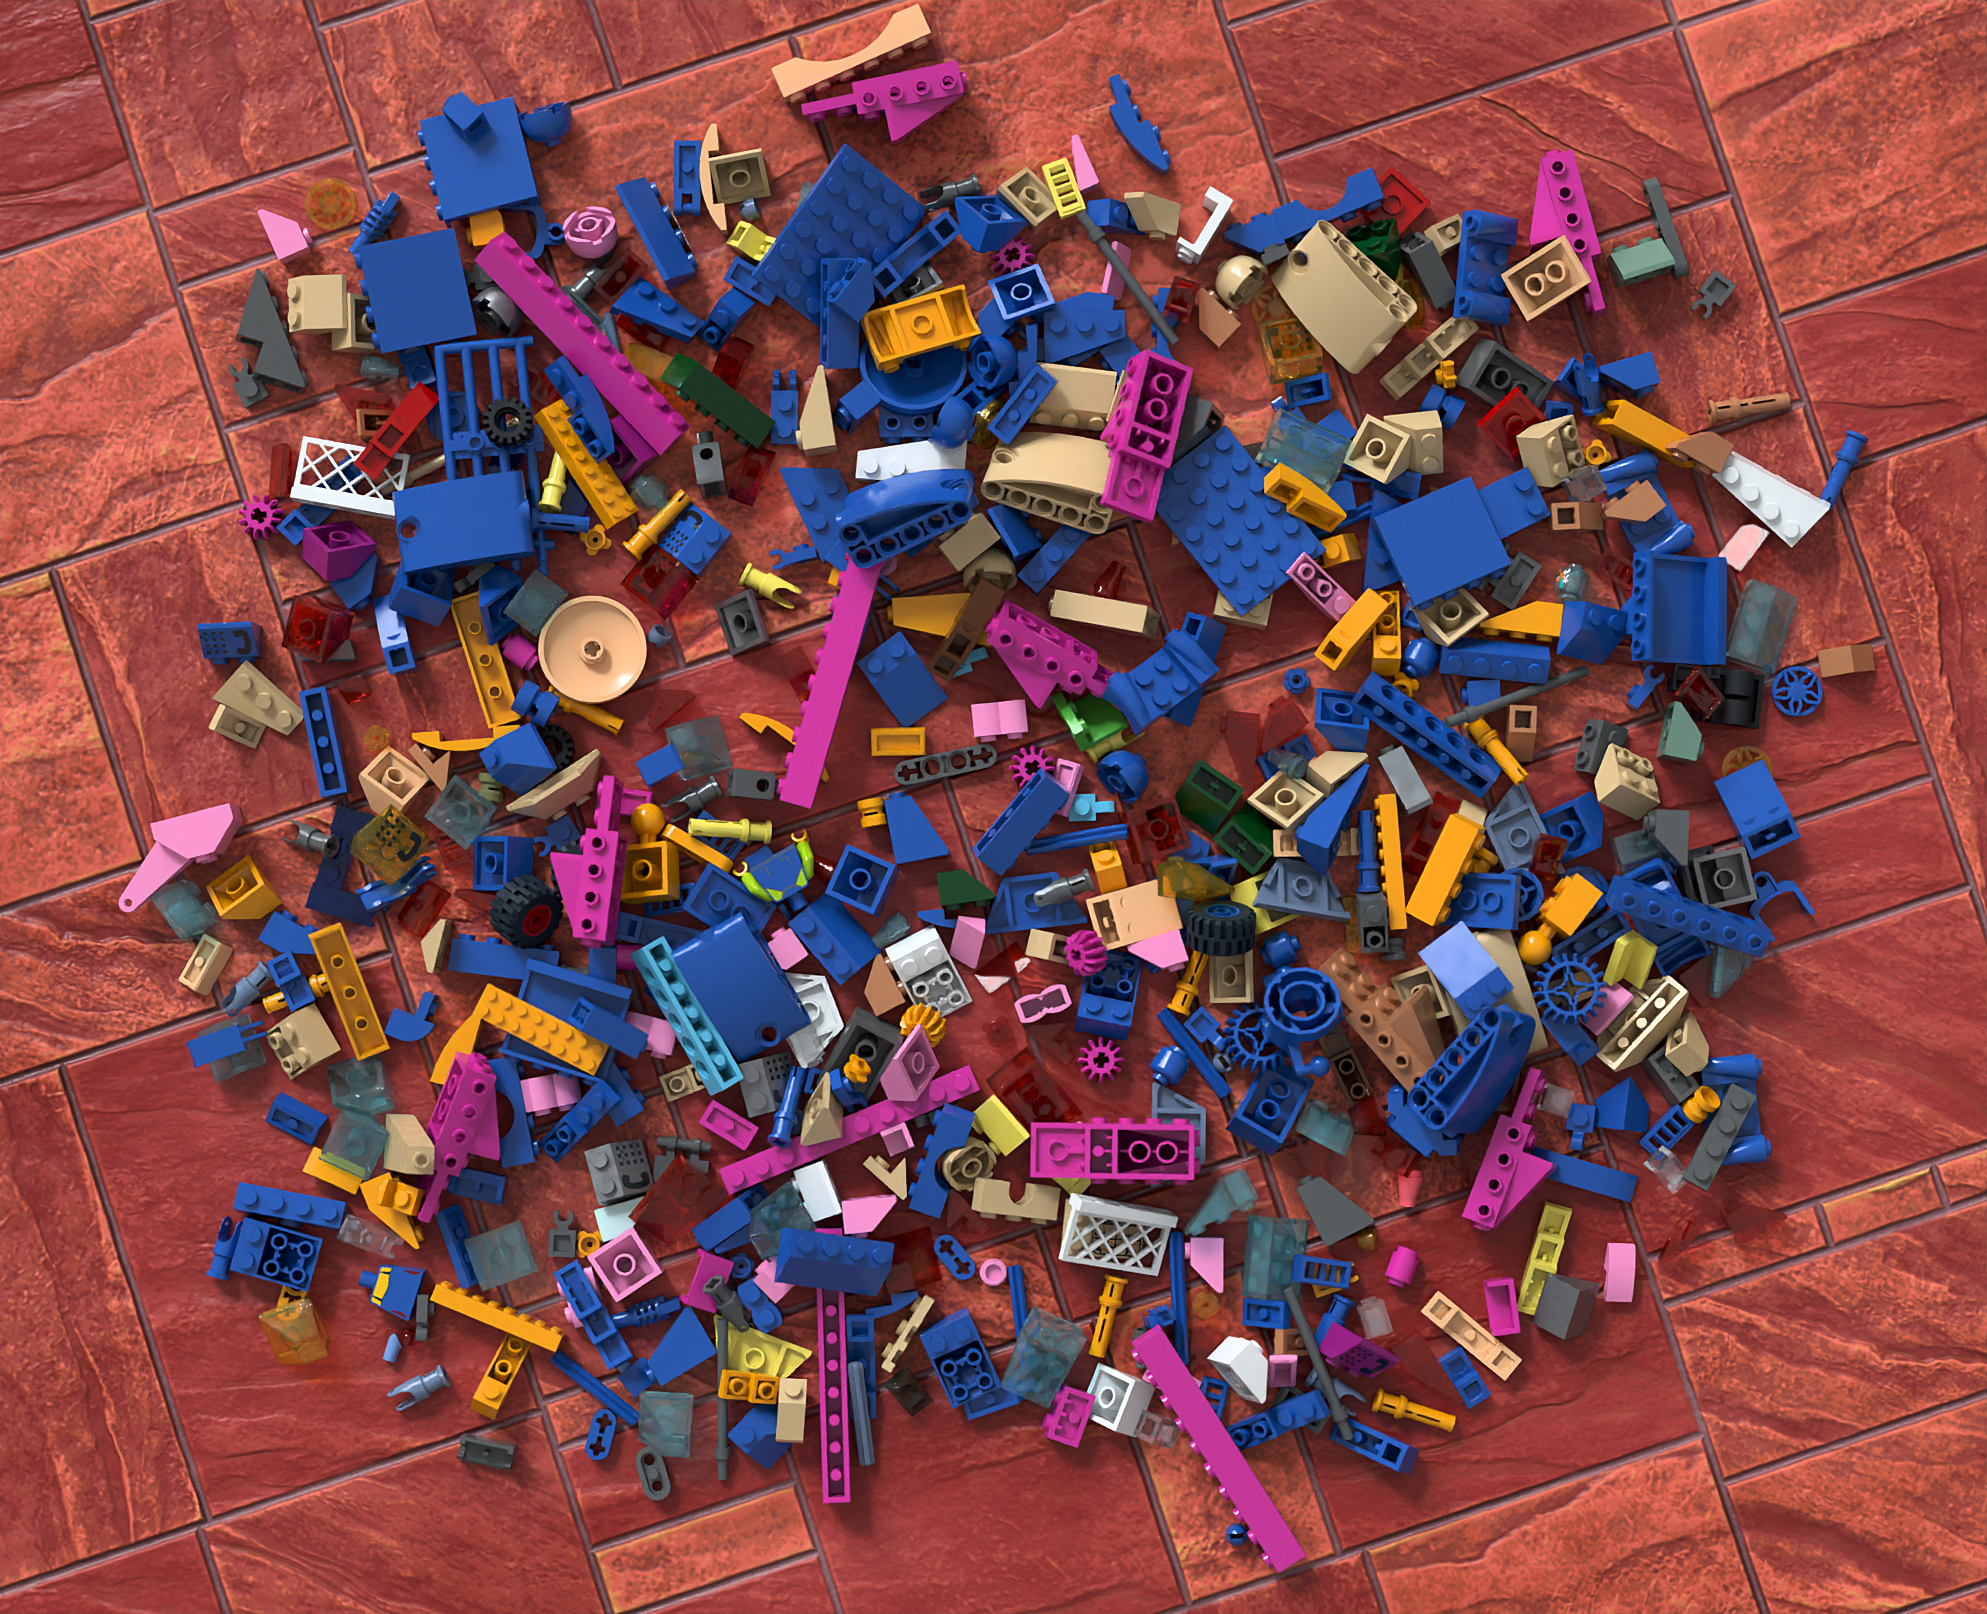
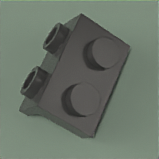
[1573,719,1628,776]

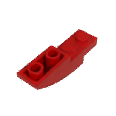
[353,381,439,481]

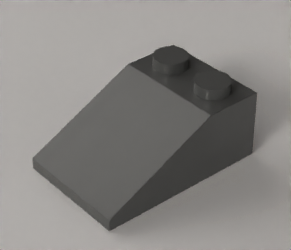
[1455,338,1554,409]
[816,1006,904,1108]

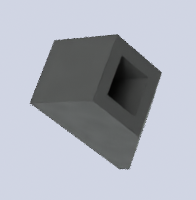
[1355,891,1389,954]

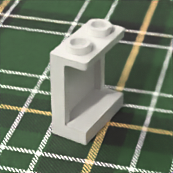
[1175,186,1233,265]

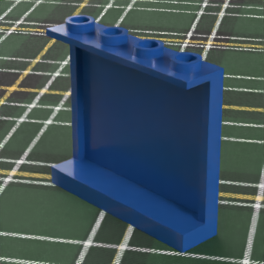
[417,96,541,228]
[354,228,477,354]
[1369,476,1512,611]
[1631,550,1727,666]
[499,958,634,1086]

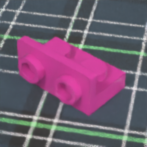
[1042,1383,1096,1448]

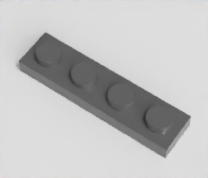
[1681,1083,1756,1192]

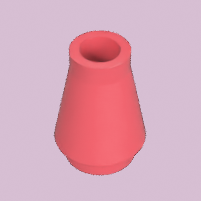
[1397,1166,1424,1207]

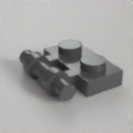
[1475,542,1542,611]
[653,1135,712,1188]

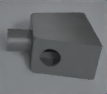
[692,431,729,499]
[726,768,781,801]

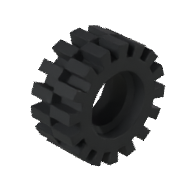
[483,397,534,450]
[536,724,575,774]

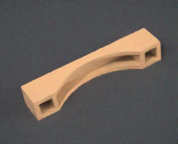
[771,4,932,103]

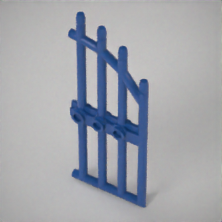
[433,335,555,577]

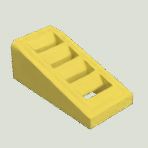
[1042,158,1086,220]

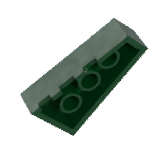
[659,352,776,448]

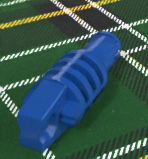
[348,191,400,255]
[611,1295,682,1329]

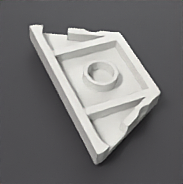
[784,972,845,1069]

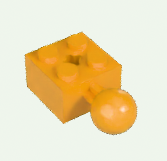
[621,803,680,905]
[1517,873,1603,965]

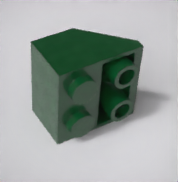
[1344,218,1402,278]
[1169,759,1245,835]
[1211,801,1280,876]
[936,870,995,911]

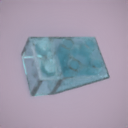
[1182,1167,1259,1236]
[1001,1306,1087,1408]

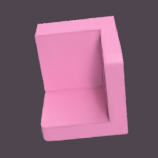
[880,1121,915,1156]

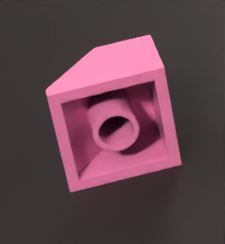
[880,1024,940,1101]
[842,1194,898,1238]
[587,1227,665,1303]

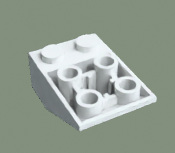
[885,924,973,1017]

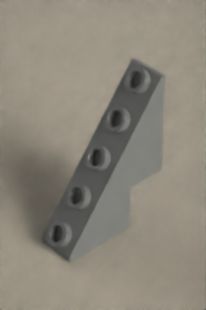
[234,268,308,394]

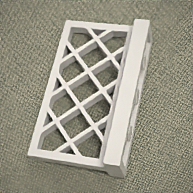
[290,436,410,520]
[1058,1193,1178,1276]

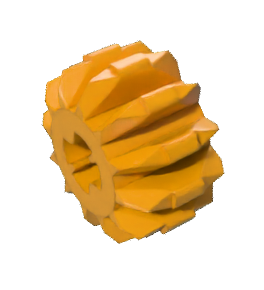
[900,1003,947,1048]

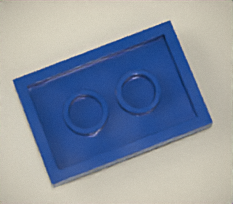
[680,863,777,932]
[1442,872,1521,930]

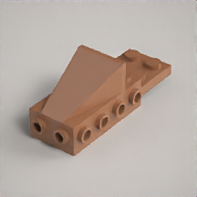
[1318,947,1446,1094]

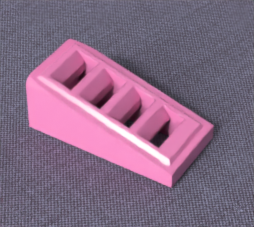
[1071,134,1099,195]
[1267,1355,1297,1387]

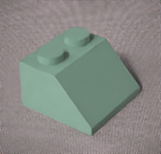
[1606,237,1675,289]
[1656,701,1704,764]

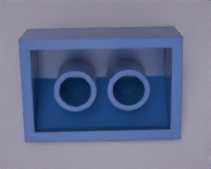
[788,894,882,986]

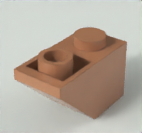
[1198,287,1241,351]
[1665,432,1734,476]
[1600,480,1667,525]
[1547,502,1603,534]
[1505,705,1537,762]
[864,953,908,1016]

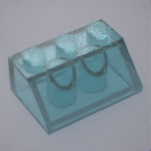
[1255,407,1352,494]
[1726,579,1798,675]
[1241,1215,1309,1301]

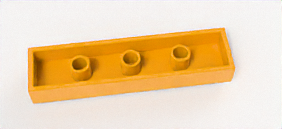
[534,398,638,530]
[451,591,523,730]
[1373,794,1407,930]
[308,922,390,1061]
[473,984,610,1076]
[430,1281,566,1352]

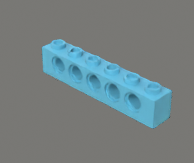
[630,936,744,1096]

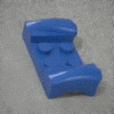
[1453,209,1518,327]
[1594,448,1695,555]
[1101,628,1219,736]
[1622,857,1712,977]
[1698,1053,1771,1166]

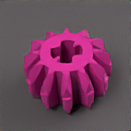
[990,236,1035,276]
[238,495,284,540]
[1010,745,1055,789]
[1064,930,1109,976]
[1078,1037,1124,1083]

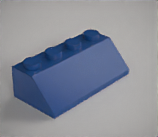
[614,177,698,290]
[774,1227,894,1296]

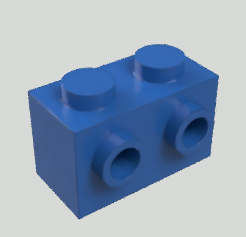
[879,405,933,445]

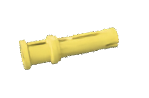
[537,450,567,514]
[688,818,772,844]

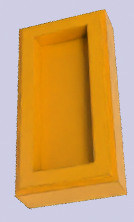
[871,727,926,756]

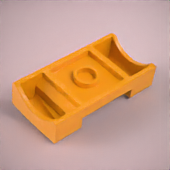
[860,284,981,373]

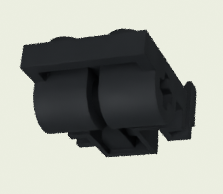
[1667,663,1765,729]

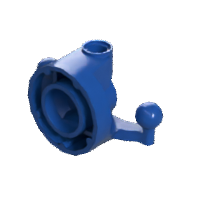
[1260,965,1345,1077]

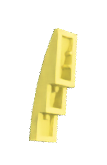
[1517,1201,1572,1315]

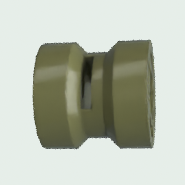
[476,773,504,803]

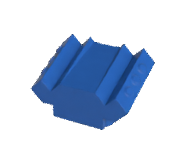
[1383,1078,1465,1159]

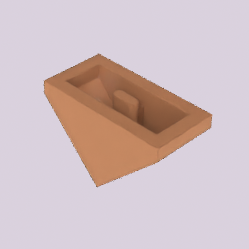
[356,409,394,441]
[1817,644,1875,678]

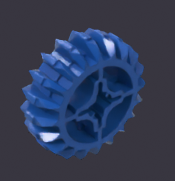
[1533,953,1607,1027]
[1222,1001,1290,1074]

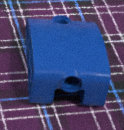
[836,469,979,569]
[392,471,535,574]
[671,909,812,1063]
[1407,1004,1536,1138]

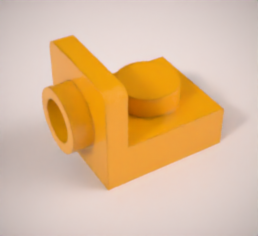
[376,1178,425,1216]

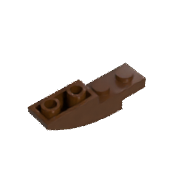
[926,576,1005,683]
[1304,1009,1375,1108]

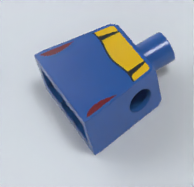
[358,1264,427,1321]

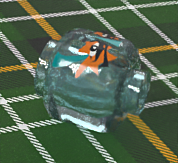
[1553,563,1591,604]

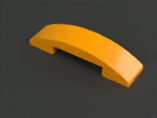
[739,713,830,783]
[412,725,521,752]

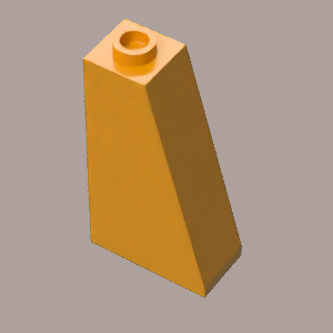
[1591,400,1694,468]
[887,593,992,648]

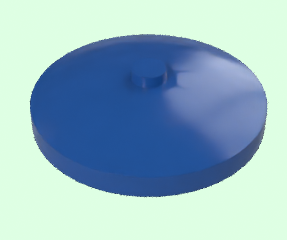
[859,339,967,414]

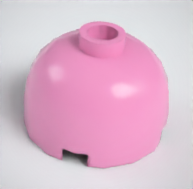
[563,207,618,259]

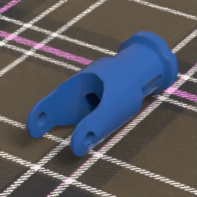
[1573,353,1606,416]
[206,1216,243,1281]
[1314,1292,1355,1355]

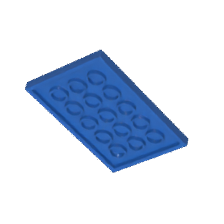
[750,144,925,329]
[1155,425,1326,618]

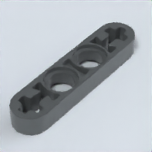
[1641,177,1689,279]
[894,744,997,786]

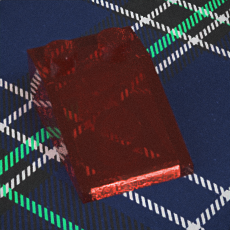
[986,1046,1083,1135]
[628,1153,728,1246]

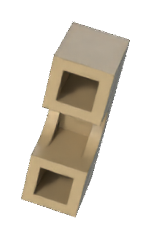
[971,1177,1061,1224]

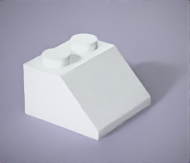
[791,1159,842,1222]
[1207,1336,1268,1404]
[1087,1363,1156,1437]

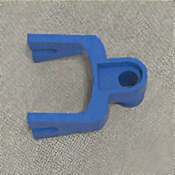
[504,204,566,261]
[1747,871,1816,943]

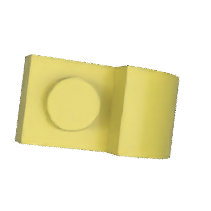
[726,221,776,264]

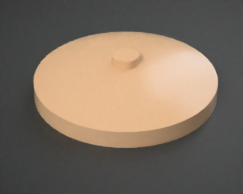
[538,596,647,704]

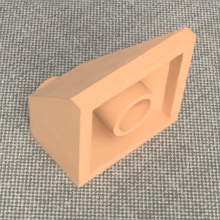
[358,745,431,825]

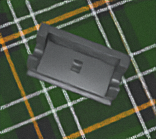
[1639,1044,1700,1106]
[457,1433,518,1471]

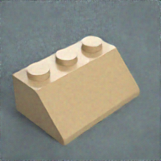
[1029,362,1117,431]

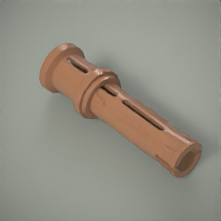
[1706,392,1790,424]

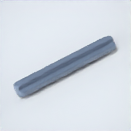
[847,1361,875,1466]

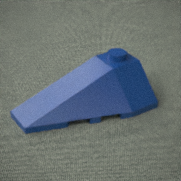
[1294,763,1370,877]

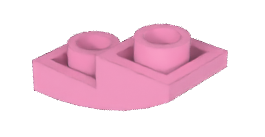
[1603,1243,1635,1302]

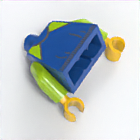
[733,829,814,912]

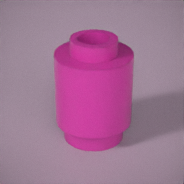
[502,634,539,673]
[616,943,644,971]
[1385,1246,1419,1288]

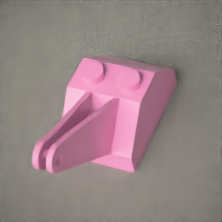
[119,803,243,912]

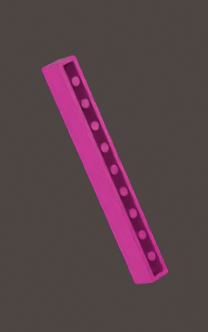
[475,232,691,456]
[776,549,885,810]
[719,1064,980,1195]
[815,1226,852,1503]
[1131,1324,1306,1573]

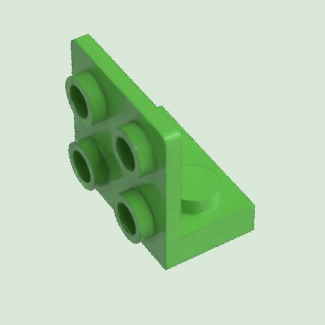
[1052,692,1128,752]

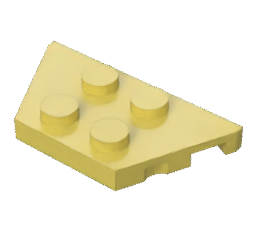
[714,1314,813,1383]

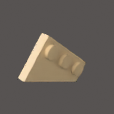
[212,660,304,736]
[881,1293,935,1373]

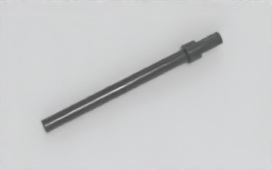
[1076,210,1180,346]
[1444,665,1589,728]
[1284,1287,1354,1441]
[715,1318,731,1480]

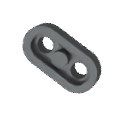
[635,1446,671,1500]

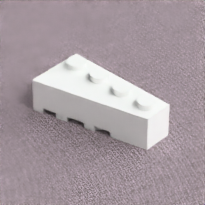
[855,440,968,483]
[1712,451,1831,548]

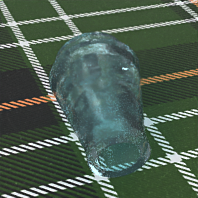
[360,354,400,380]
[1268,747,1308,779]
[871,911,912,950]

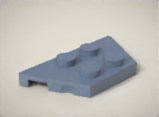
[1483,782,1565,874]
[1253,857,1351,923]
[1150,1082,1206,1187]

